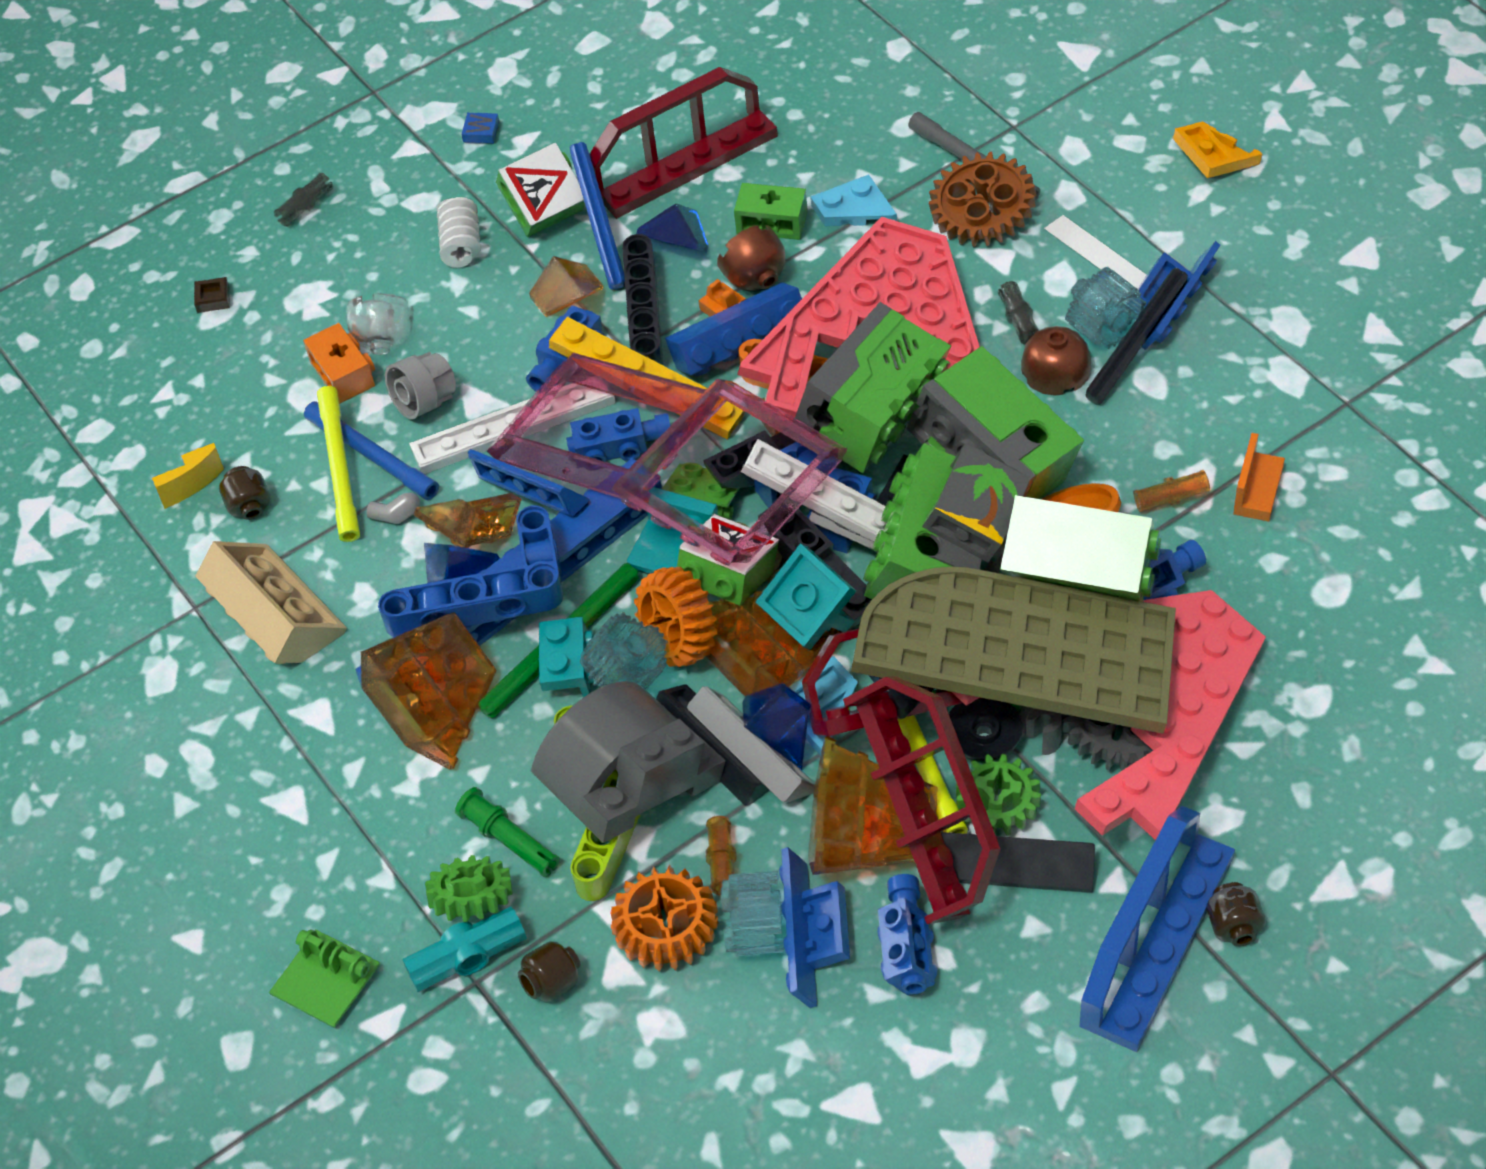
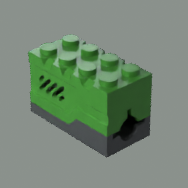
[791,302,951,473]

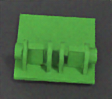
[662,462,740,520]
[269,929,380,1028]

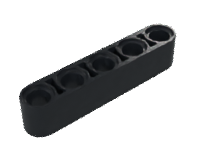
[622,234,663,365]

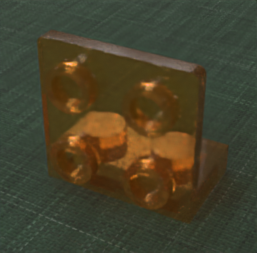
[414,493,522,548]

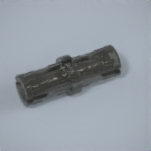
[274,172,333,227]
[998,281,1039,345]

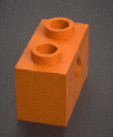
[303,323,375,404]

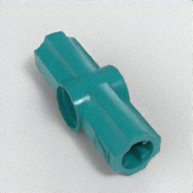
[402,906,527,992]

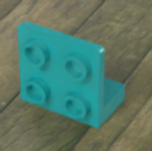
[627,486,718,574]

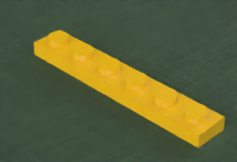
[549,317,745,440]

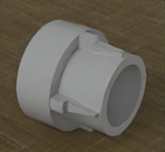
[385,352,456,419]

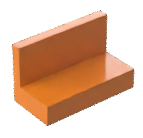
[1233,433,1285,522]

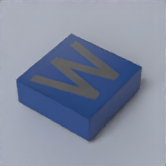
[461,112,499,144]

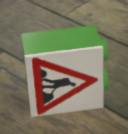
[496,143,585,237]
[677,514,779,606]

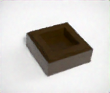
[194,277,230,313]

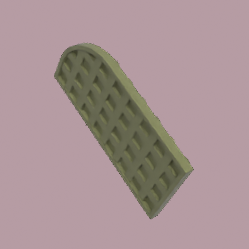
[851,566,1176,734]

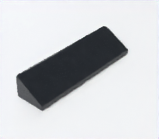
[656,684,769,806]
[940,832,1095,893]

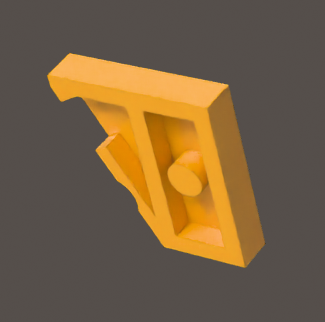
[1173,121,1263,178]

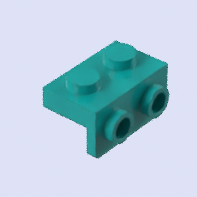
[539,617,596,698]

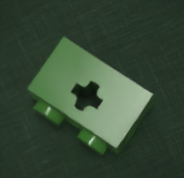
[734,183,808,240]

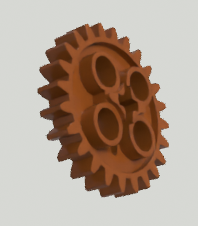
[929,152,1037,247]

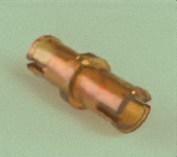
[1133,470,1210,513]
[705,816,737,895]

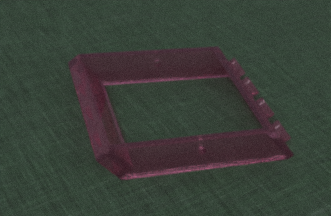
[487,353,716,500]
[612,379,848,566]

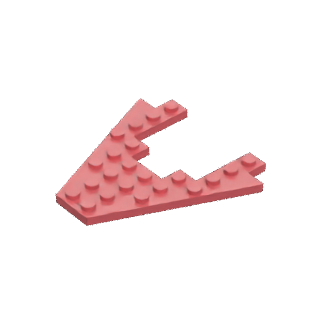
[737,217,980,420]
[952,590,1266,840]

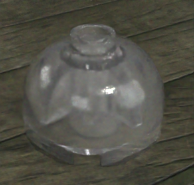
[346,293,414,355]

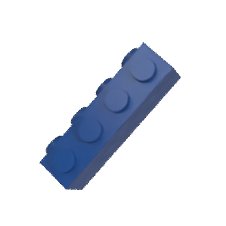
[665,282,802,376]

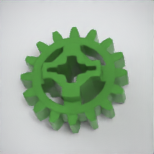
[956,754,1041,836]
[425,855,513,922]

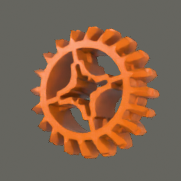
[634,566,717,667]
[610,865,719,972]

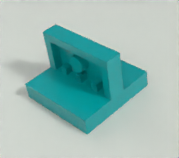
[756,543,856,650]

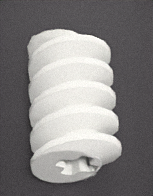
[436,197,481,268]

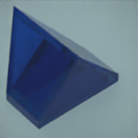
[636,203,708,252]
[424,543,500,583]
[742,683,811,770]

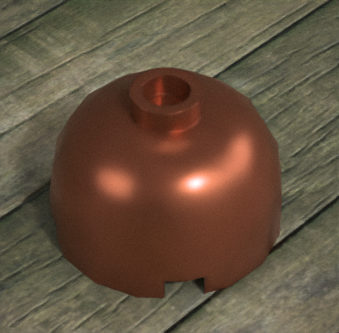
[717,225,785,291]
[1021,326,1091,396]

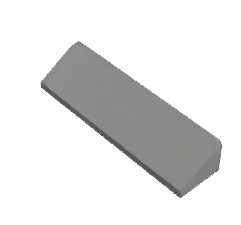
[687,686,818,802]

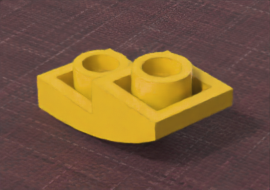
[152,443,224,509]

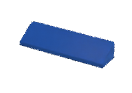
[467,449,589,516]

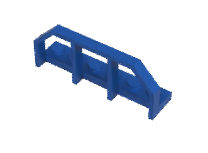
[1079,806,1235,1052]

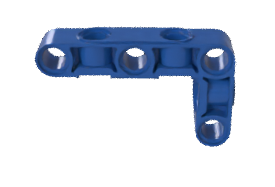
[378,505,563,638]

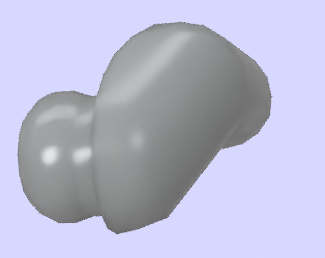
[366,493,420,524]

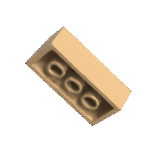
[195,541,347,664]

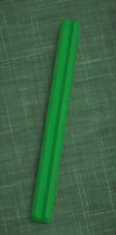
[478,563,639,718]

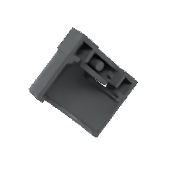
[531,681,725,843]

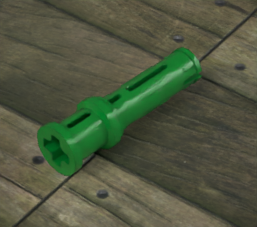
[455,787,560,877]

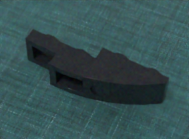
[703,427,805,488]
[758,496,872,628]

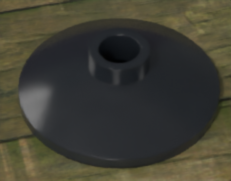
[949,698,1023,761]

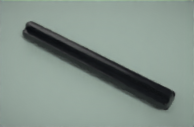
[1086,268,1188,404]

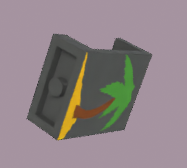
[922,443,1031,562]

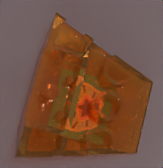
[706,591,842,700]
[361,612,497,770]
[808,736,938,875]

